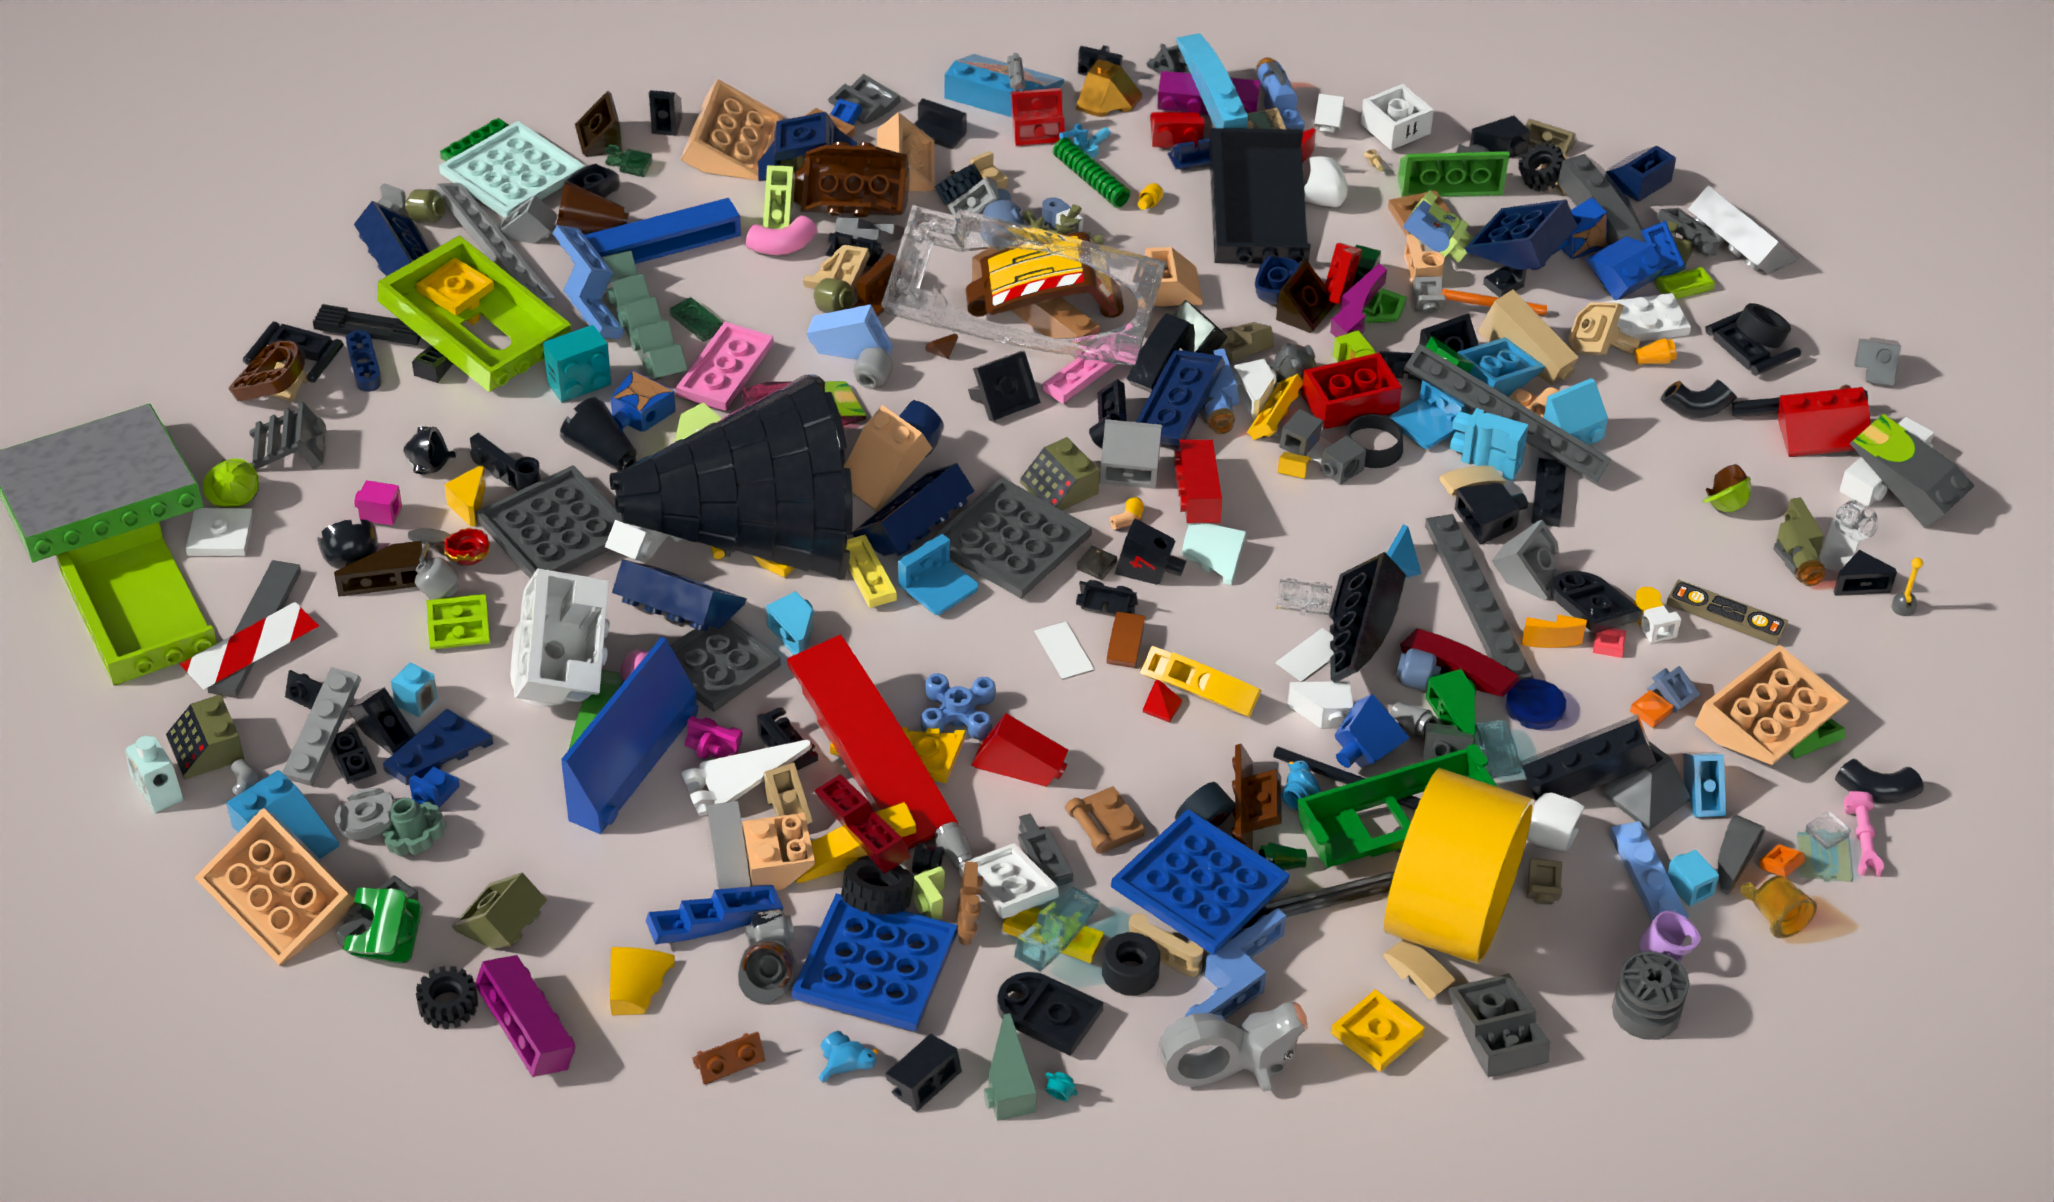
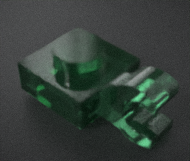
[605,145,652,177]

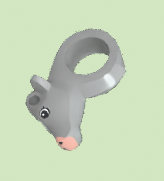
[1159,1002,1308,1092]

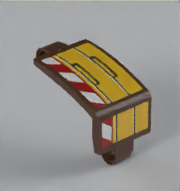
[965,232,1124,318]

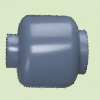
[1395,648,1441,691]

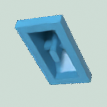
[1386,525,1422,578]

